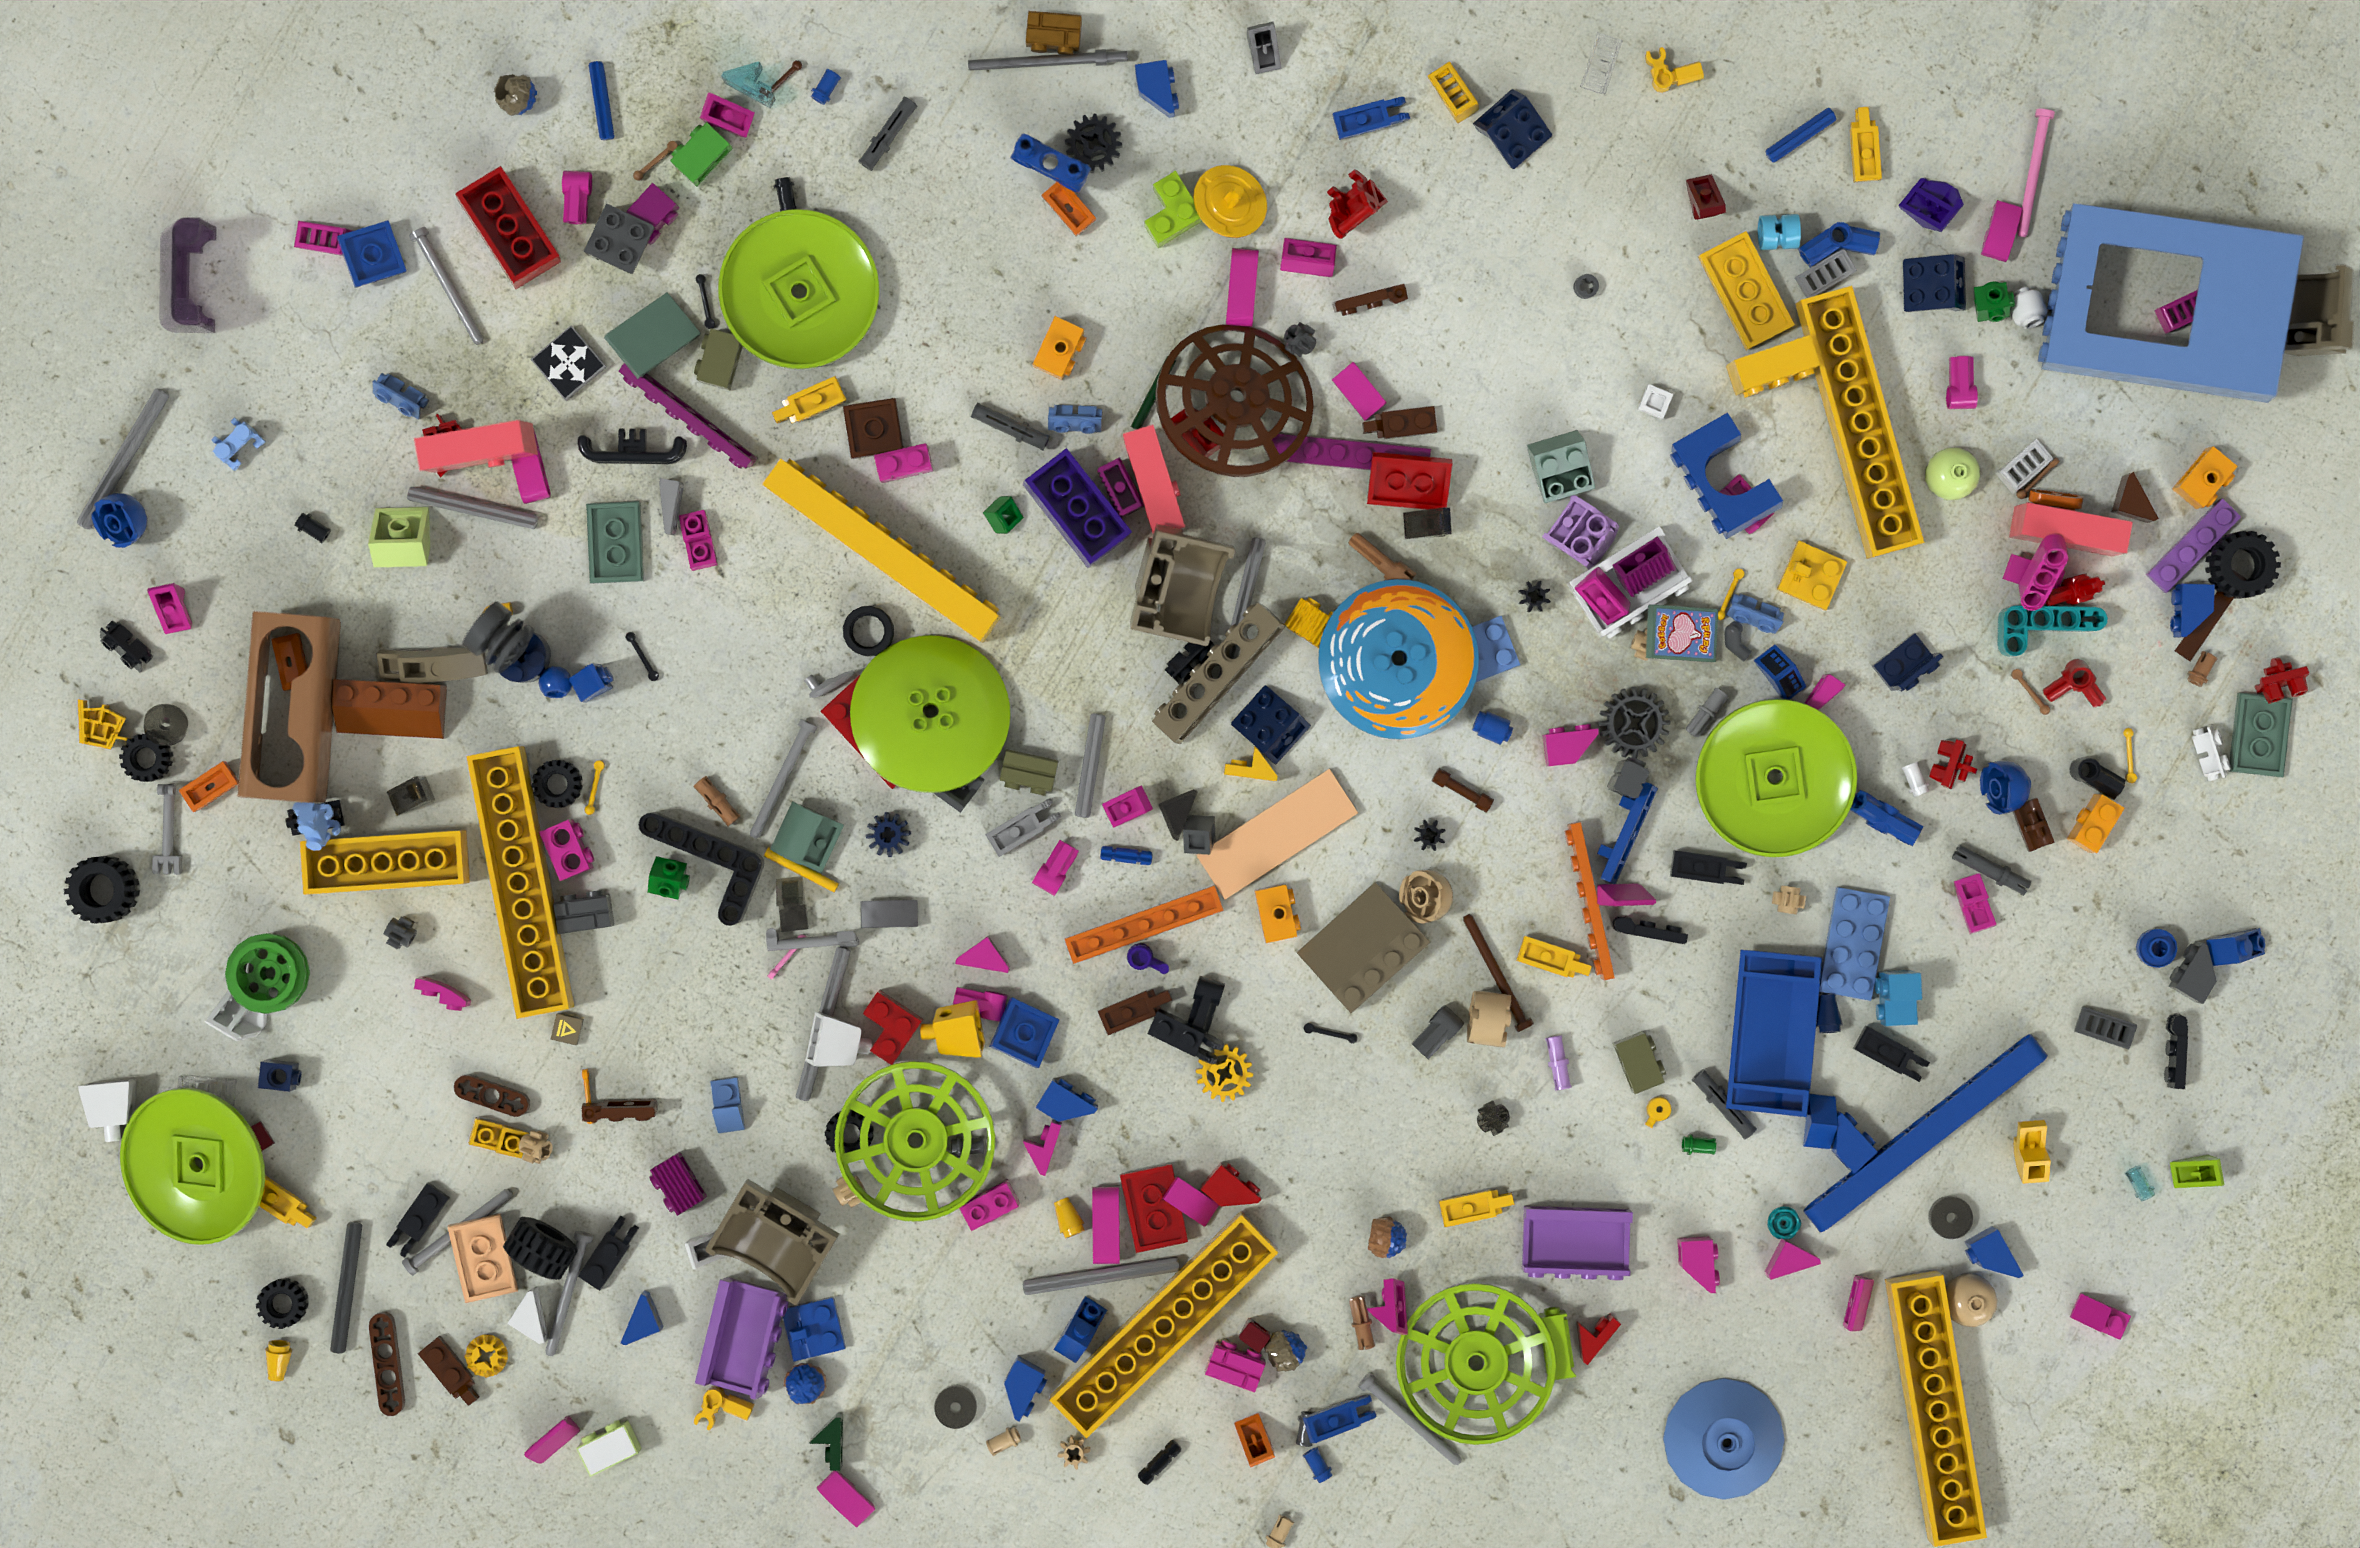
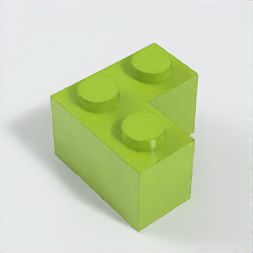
[1144,171,1202,248]

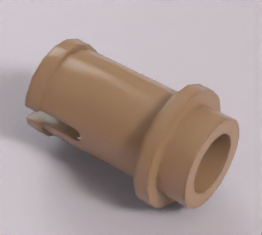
[2187,651,2217,687]

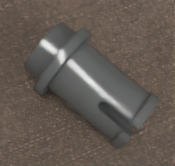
[951,1137,984,1158]
[1296,1411,1314,1447]

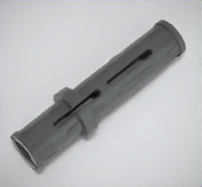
[858,96,918,171]
[971,402,1050,451]
[1952,844,2031,896]
[1692,1069,1757,1139]

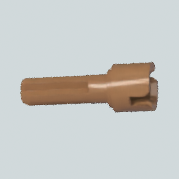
[1348,533,1417,581]

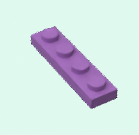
[2145,498,2241,593]

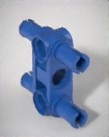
[1010,133,1091,193]

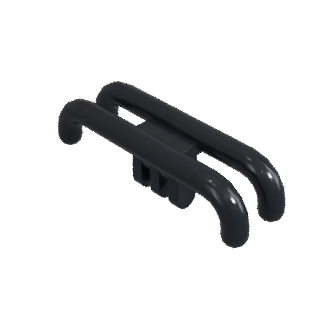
[577,428,687,464]

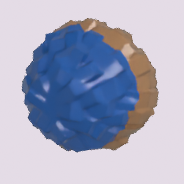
[1368,1216,1407,1258]
[784,1363,827,1405]

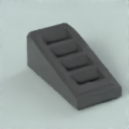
[2074,1006,2137,1050]

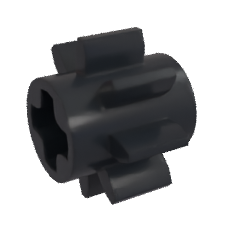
[1518,581,1551,613]
[1413,819,1446,851]

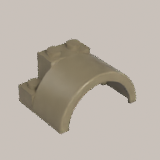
[2284,265,2354,356]
[1130,524,1235,646]
[705,1179,840,1305]

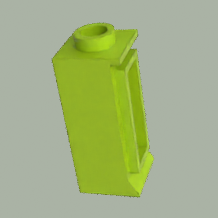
[1538,1307,1576,1380]

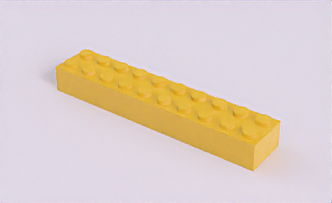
[1795,286,1924,559]
[762,458,1001,643]
[466,746,574,1019]
[1049,1211,1278,1439]
[1885,1270,1987,1547]

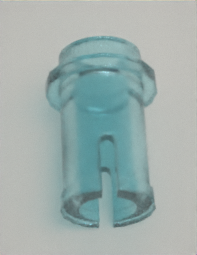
[2125,1165,2155,1201]

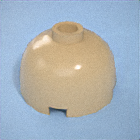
[1399,870,1453,924]
[1946,1273,1998,1327]

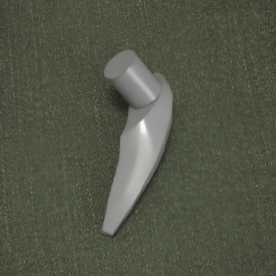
[804,670,854,698]

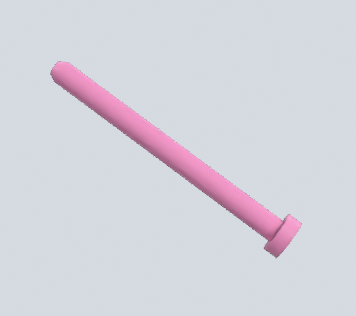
[2017,109,2055,237]

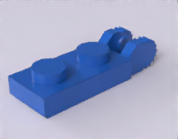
[1332,97,1410,140]
[1303,1395,1377,1444]

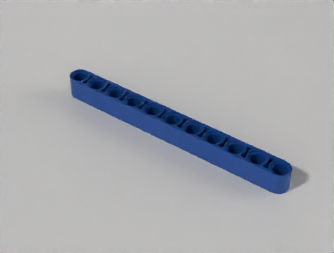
[1803,1034,2048,1232]

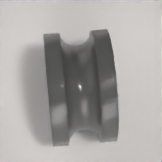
[1573,274,1599,299]

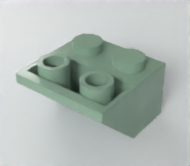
[1527,430,1596,503]

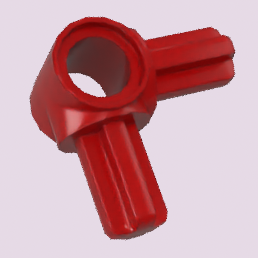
[2045,573,2105,606]
[2043,659,2106,707]

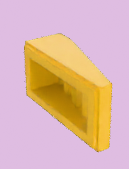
[1427,61,1479,123]

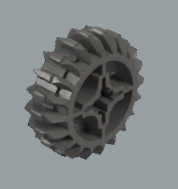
[1598,687,1671,759]

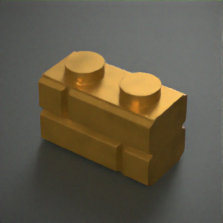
[1026,11,1082,55]

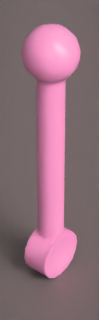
[767,934,806,979]

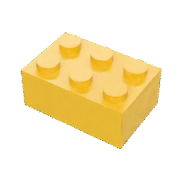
[1726,335,1820,398]

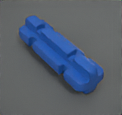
[1100,846,1153,866]

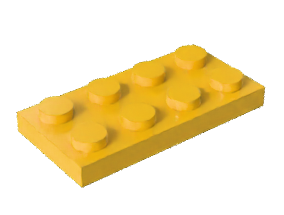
[1698,231,1795,351]

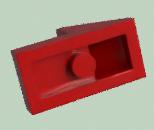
[1577,1314,1621,1365]

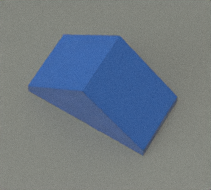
[1803,1094,1838,1149]

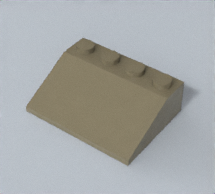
[1296,882,1430,1013]

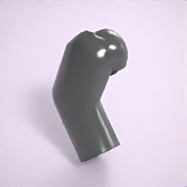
[1724,621,1752,662]

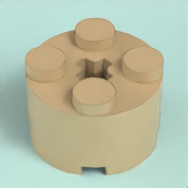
[1467,991,1511,1048]

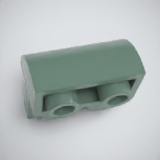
[770,801,844,873]

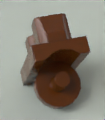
[2013,798,2055,852]

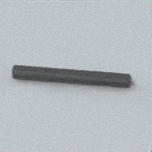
[330,1222,362,1354]

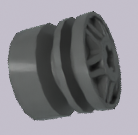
[462,601,534,673]

